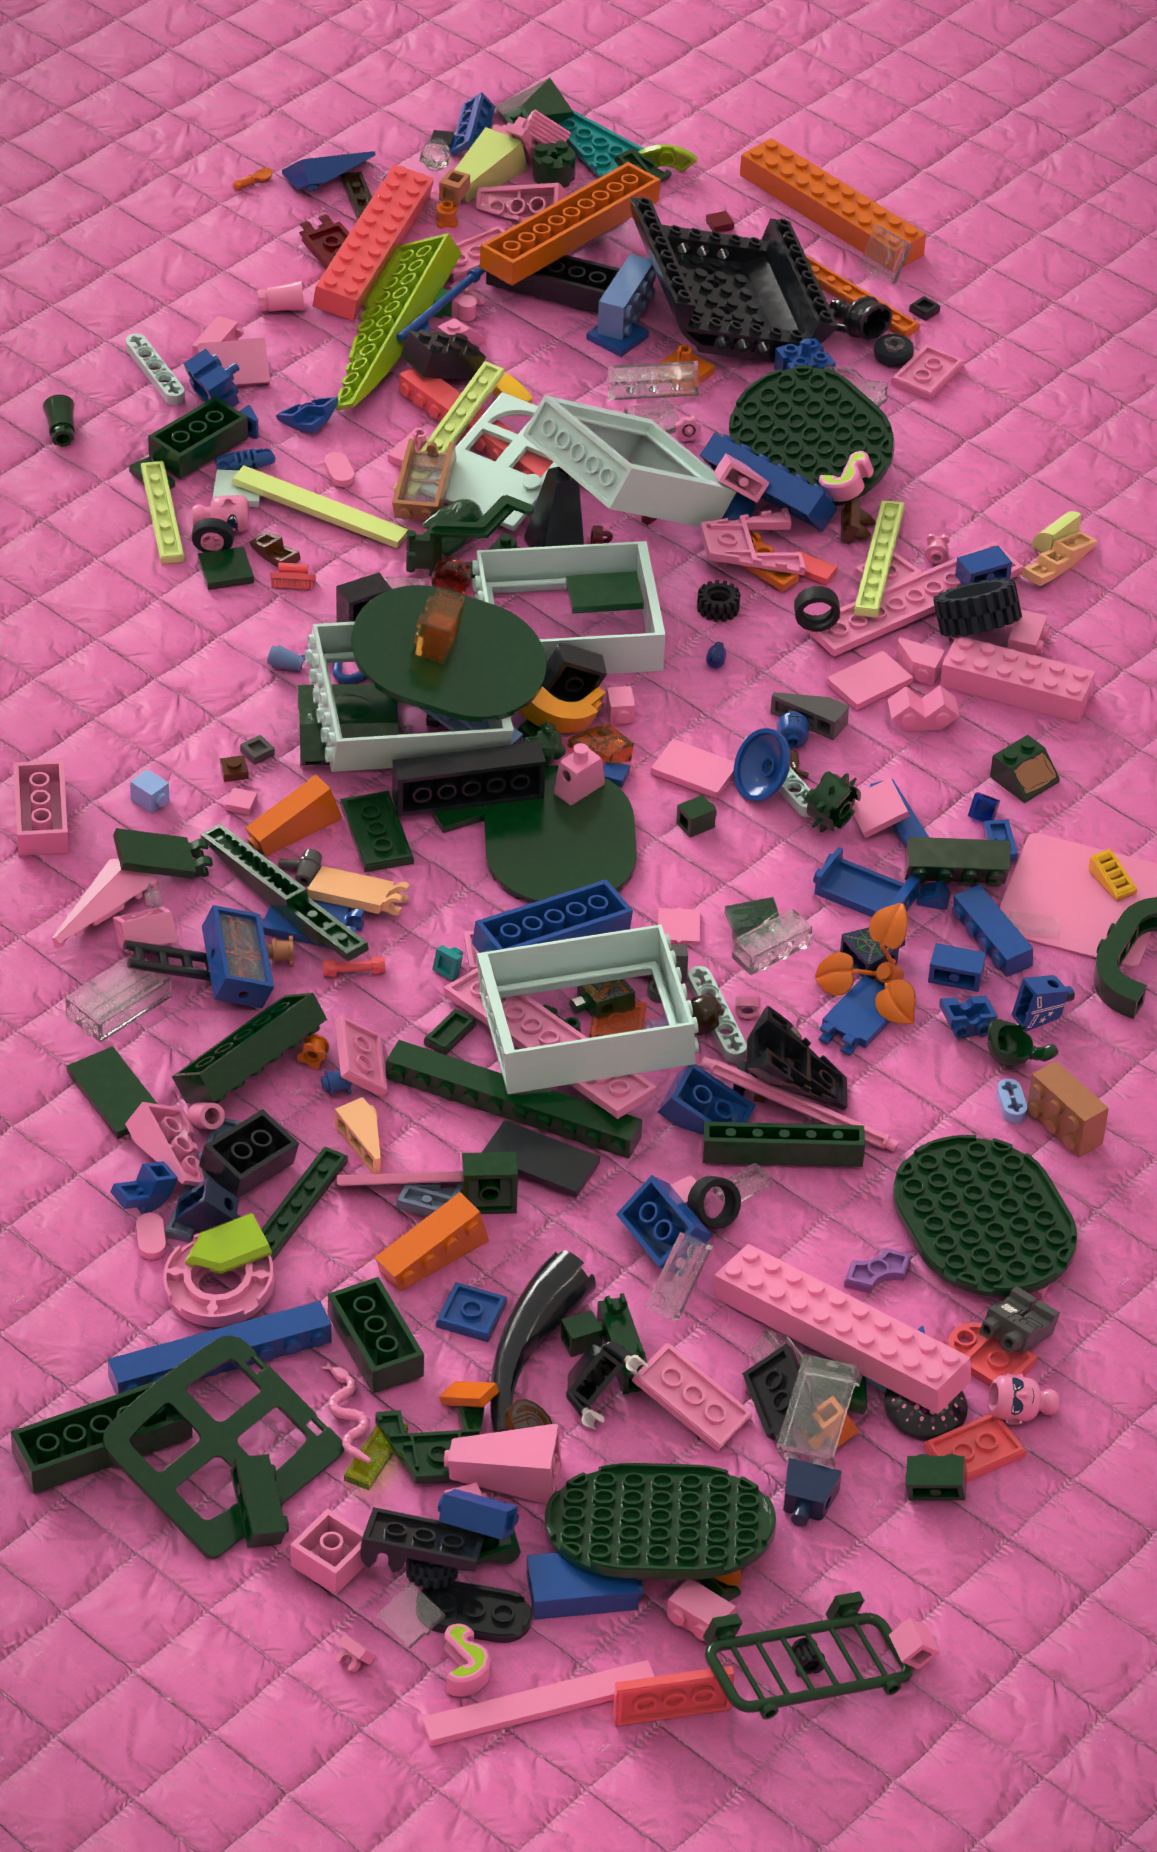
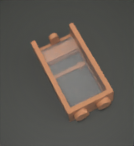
[392,438,457,521]

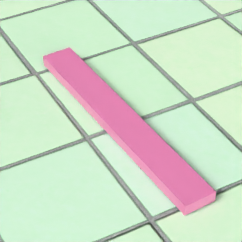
[422,1660,655,1747]

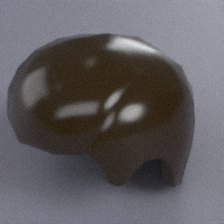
[690,994,723,1035]

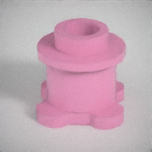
[925,534,950,564]

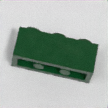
[230,1454,289,1548]

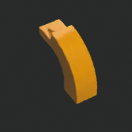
[518,687,606,733]

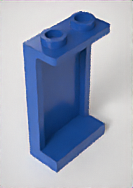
[813,847,920,917]

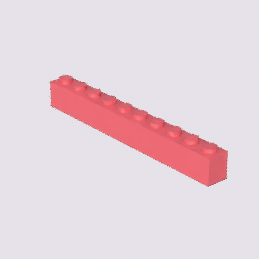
[399,367,553,478]

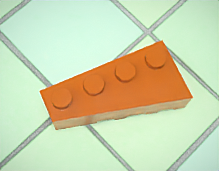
[375,1192,489,1292]

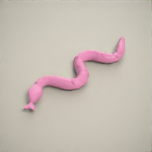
[322,1362,371,1463]

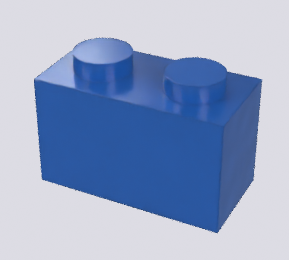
[955,545,1012,585]
[928,943,986,992]

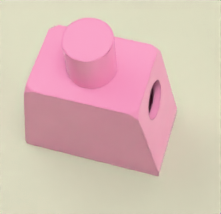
[554,743,605,806]

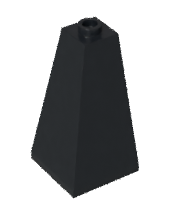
[524,466,584,547]

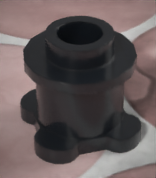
[791,1638,825,1677]

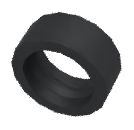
[794,586,840,632]
[687,1176,741,1229]

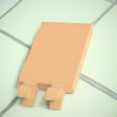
[307,866,410,915]

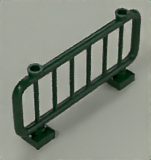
[703,1591,913,1720]

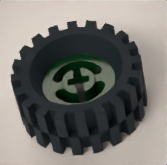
[933,578,1022,637]

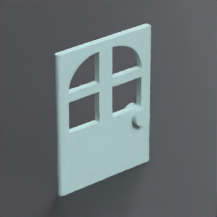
[420,392,558,531]

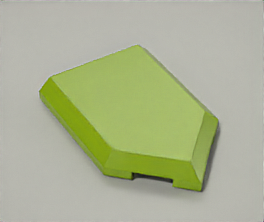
[185,1213,272,1274]

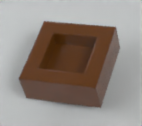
[220,755,249,782]

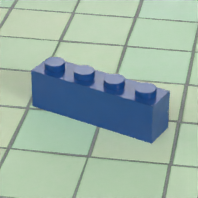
[952,884,1033,977]

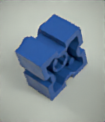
[774,338,836,371]
[183,349,240,407]

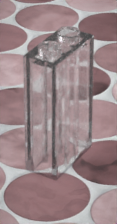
[65,954,172,1043]

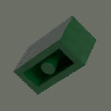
[905,1454,967,1500]

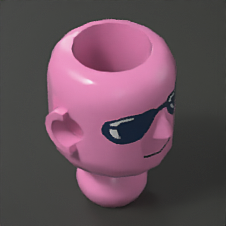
[192,495,250,532]
[988,1373,1060,1425]

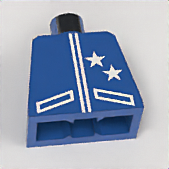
[1011,975,1075,1031]

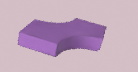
[844,1248,912,1294]

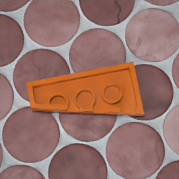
[740,530,799,592]

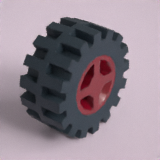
[406,1558,458,1589]

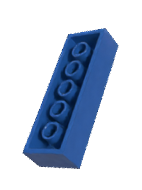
[699,432,837,532]
[472,879,633,953]

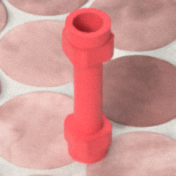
[322,956,385,977]

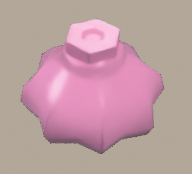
[675,416,702,442]

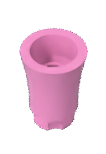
[258,280,305,312]

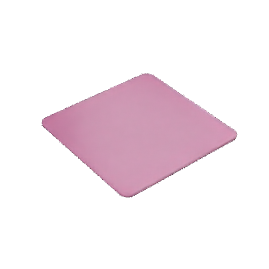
[999,833,1157,967]

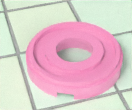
[163,1233,275,1327]

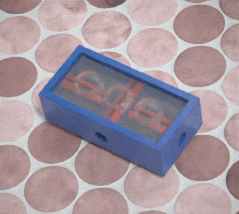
[202,905,274,1008]

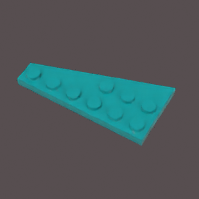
[558,110,645,178]

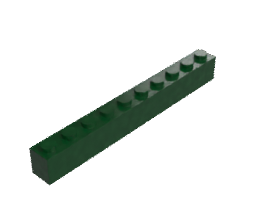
[386,1040,642,1159]

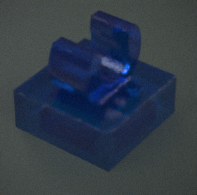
[968,792,1000,822]

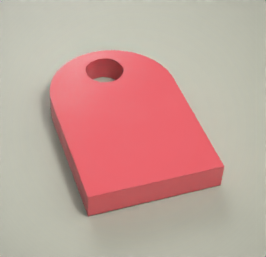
[948,1323,1038,1386]

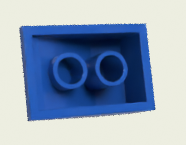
[657,1064,756,1135]

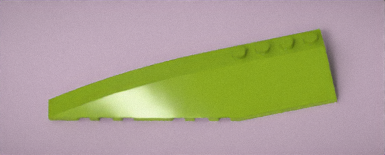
[335,233,462,411]

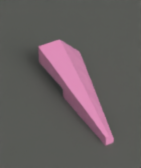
[52,859,159,947]

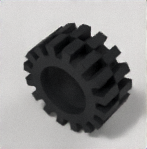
[697,580,741,622]

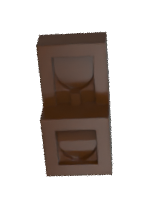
[250,532,301,567]

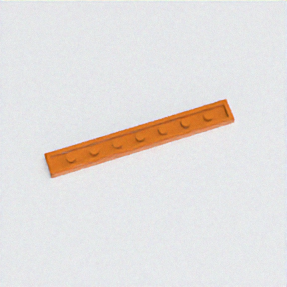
[806,255,920,337]

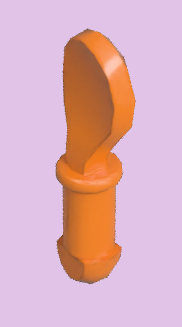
[233,168,273,190]

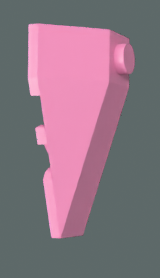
[476,183,567,222]
[125,1102,204,1186]

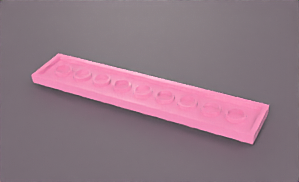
[805,541,1023,657]
[444,967,657,1119]

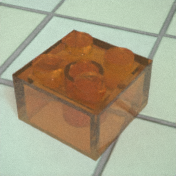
[413,588,466,664]

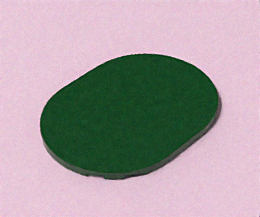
[729,365,895,506]
[351,585,546,722]
[484,766,637,903]
[893,1135,1077,1297]
[545,1463,776,1580]

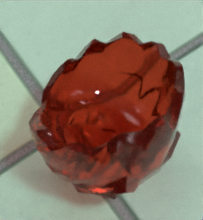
[431,557,472,594]

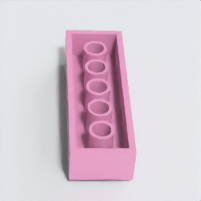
[940,636,1095,723]

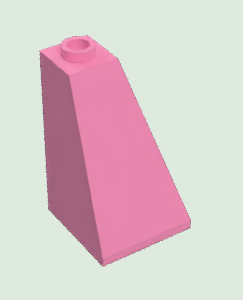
[444,1424,561,1505]

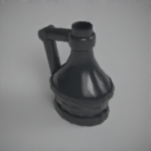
[829,296,892,340]

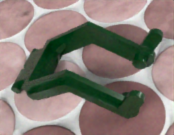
[406,495,534,578]

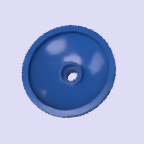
[733,728,791,802]

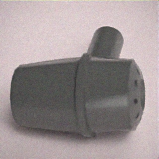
[278,849,322,887]

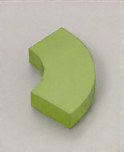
[639,144,698,173]

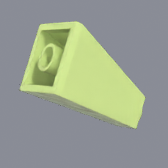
[454,127,527,202]

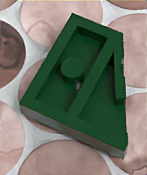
[614,148,672,183]

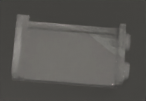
[776,1355,862,1469]

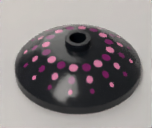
[884,1388,968,1441]

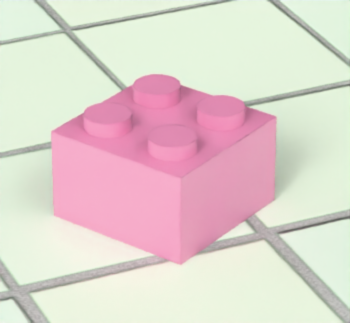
[113,906,177,955]
[290,1508,366,1595]

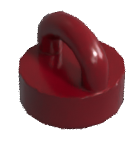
[590,525,613,544]

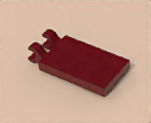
[299,214,349,269]

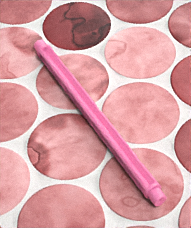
[700,1056,899,1152]

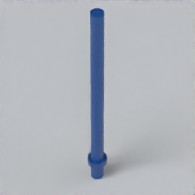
[396,265,486,342]

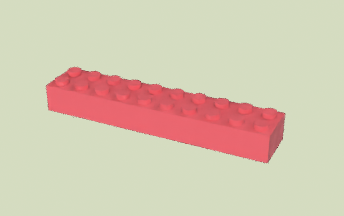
[313,164,434,321]

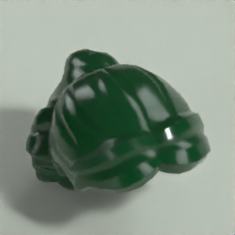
[523,721,566,767]

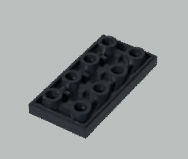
[482,1120,600,1198]

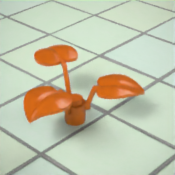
[815,903,916,1024]

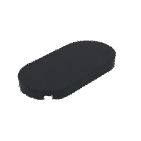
[417,1581,533,1643]

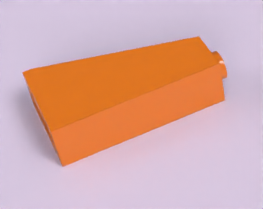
[245,775,342,856]

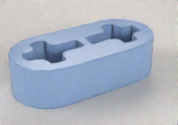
[996,1079,1027,1124]

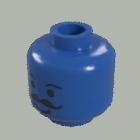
[777,711,809,748]

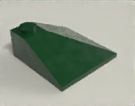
[495,77,575,125]

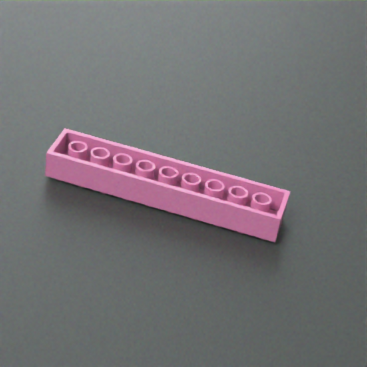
[714,1244,971,1414]

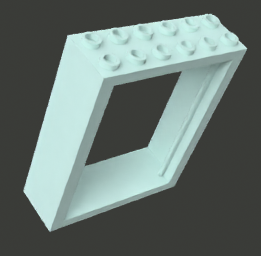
[523,395,737,527]
[472,541,665,674]
[305,622,514,772]
[477,925,699,1094]

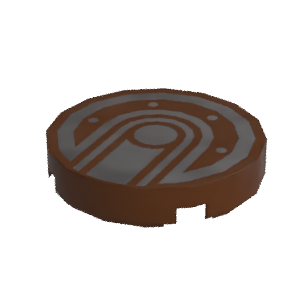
[504,1399,553,1431]

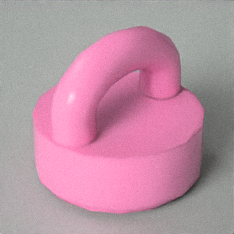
[735,996,761,1020]

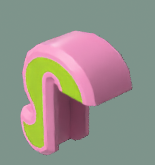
[819,451,874,502]
[444,1624,491,1697]

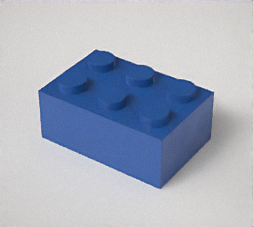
[616,1175,712,1275]

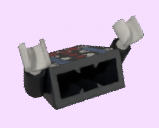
[566,1341,648,1430]

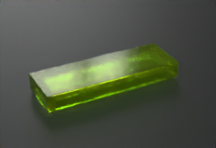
[344,1423,408,1491]

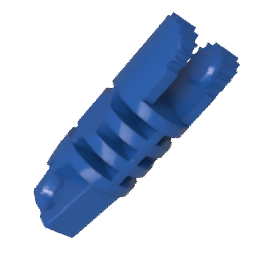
[215,448,276,471]

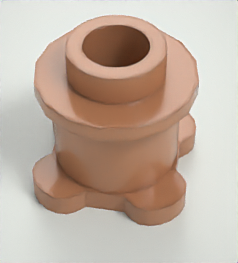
[267,936,294,966]

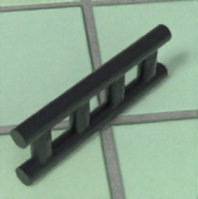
[123,940,211,981]

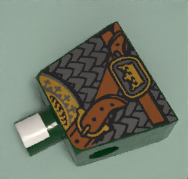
[569,979,635,1021]

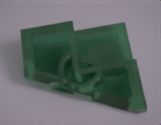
[724,897,780,954]

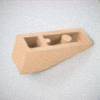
[335,1097,381,1174]

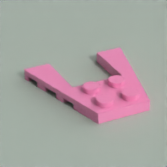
[700,508,806,575]

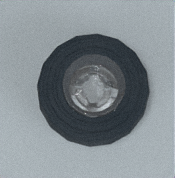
[874,334,914,367]

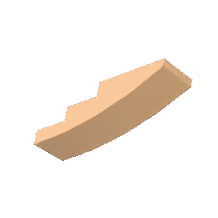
[1021,531,1098,586]

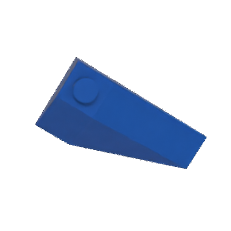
[282,151,376,192]

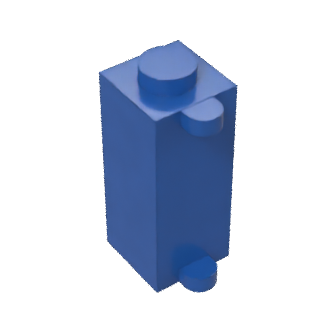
[438,1489,519,1540]

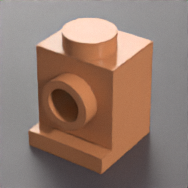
[439,169,470,206]

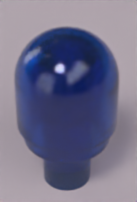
[706,642,726,669]

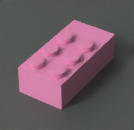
[13,760,69,856]

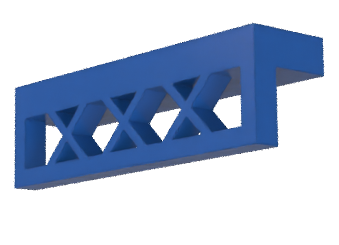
[450,92,495,156]

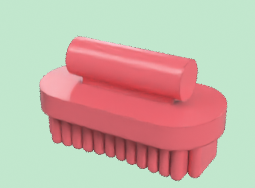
[270,562,316,590]

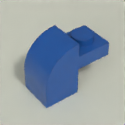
[110,1161,178,1214]

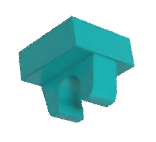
[432,945,464,981]

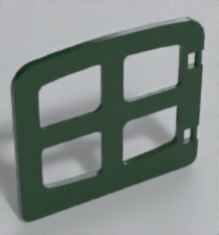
[102,1336,344,1559]

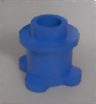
[320,1070,352,1096]

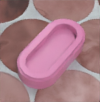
[324,452,354,487]
[136,1213,166,1260]

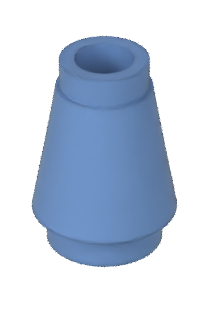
[267,645,304,671]

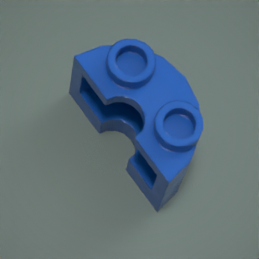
[939,995,998,1038]

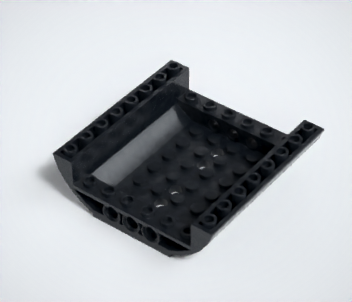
[630,197,838,363]

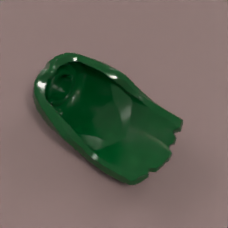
[422,499,483,557]

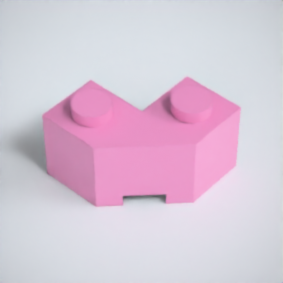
[888,685,960,731]

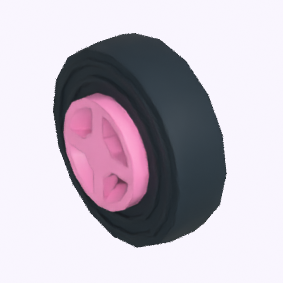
[191,518,234,552]

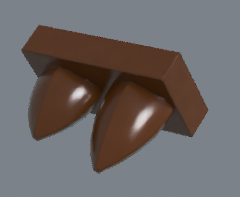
[841,497,876,544]

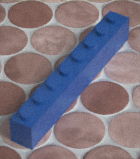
[107,1301,332,1394]

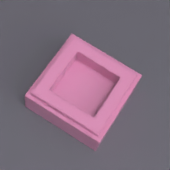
[226,788,257,815]

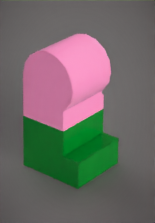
[434,288,477,322]

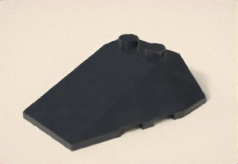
[747,1006,847,1110]

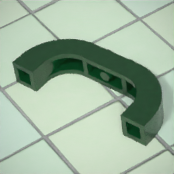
[1093,897,1157,1019]

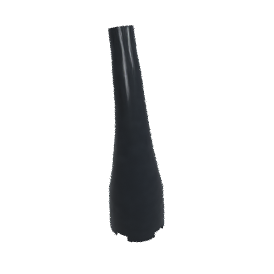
[490,1250,596,1433]

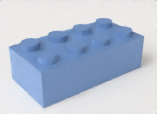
[597,254,657,340]

